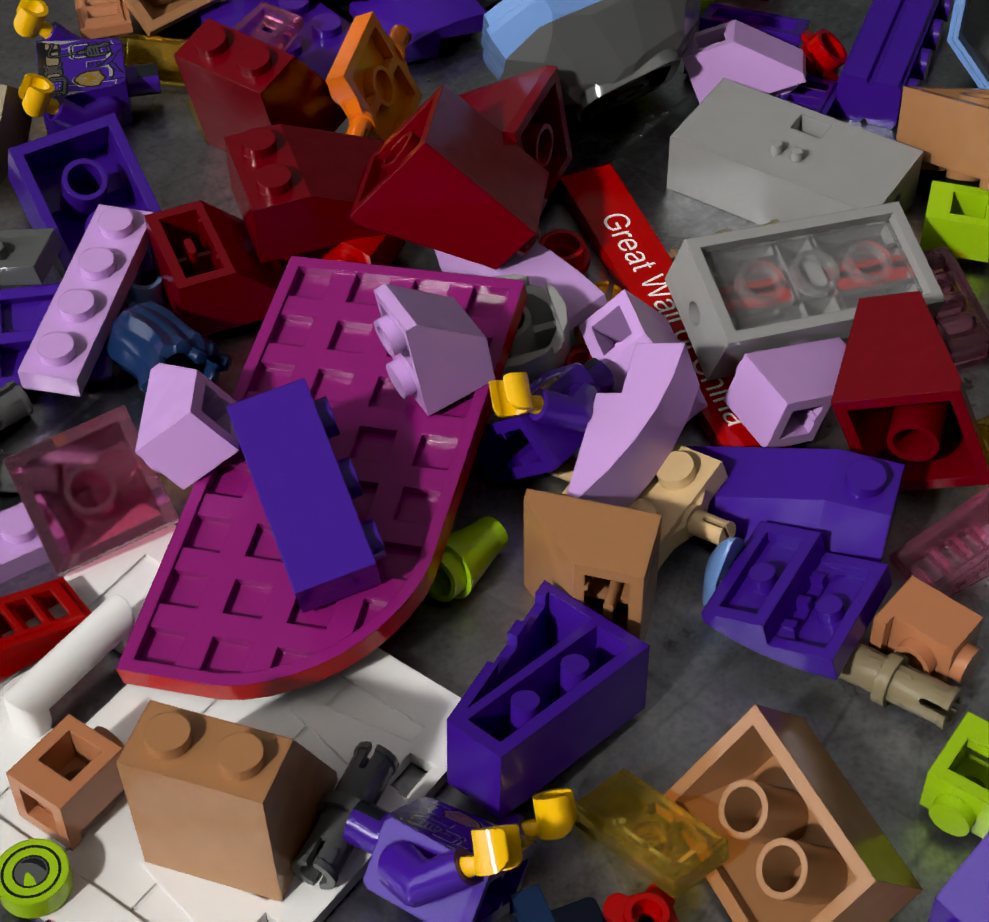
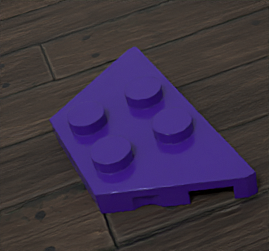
[192,0,352,80]

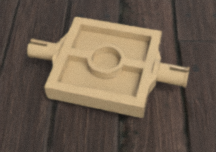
[546,443,736,570]

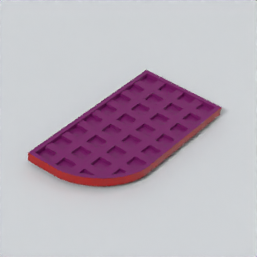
[116,256,528,700]

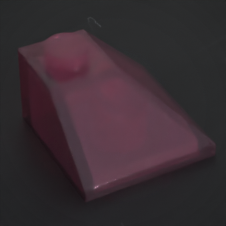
[3,405,179,578]

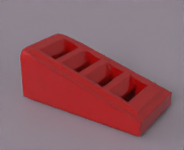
[0,577,91,682]

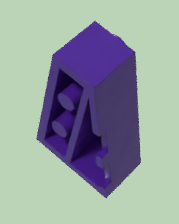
[226,378,388,613]
[447,580,650,820]

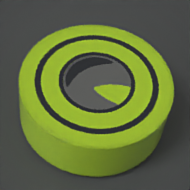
[0,838,74,919]

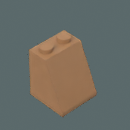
[116,700,338,902]

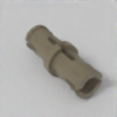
[838,642,964,730]

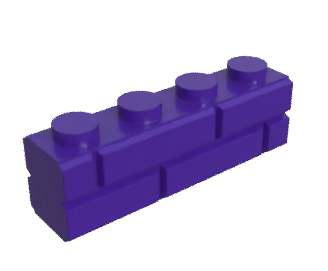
[834,0,955,129]

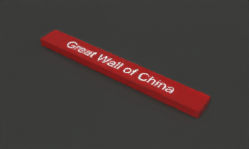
[560,164,791,448]

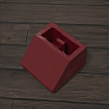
[144,200,284,336]

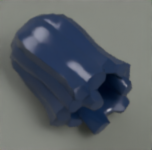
[105,301,233,392]

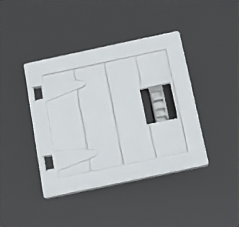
[0,508,461,922]

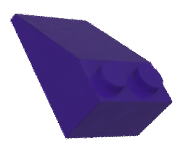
[8,113,161,278]

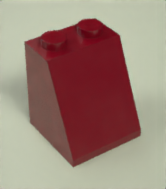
[174,18,347,152]
[459,65,573,200]
[349,83,549,270]
[831,291,989,491]

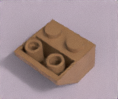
[524,488,662,642]

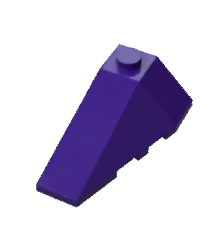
[685,446,905,563]

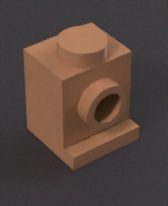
[868,575,984,685]
[6,714,124,851]

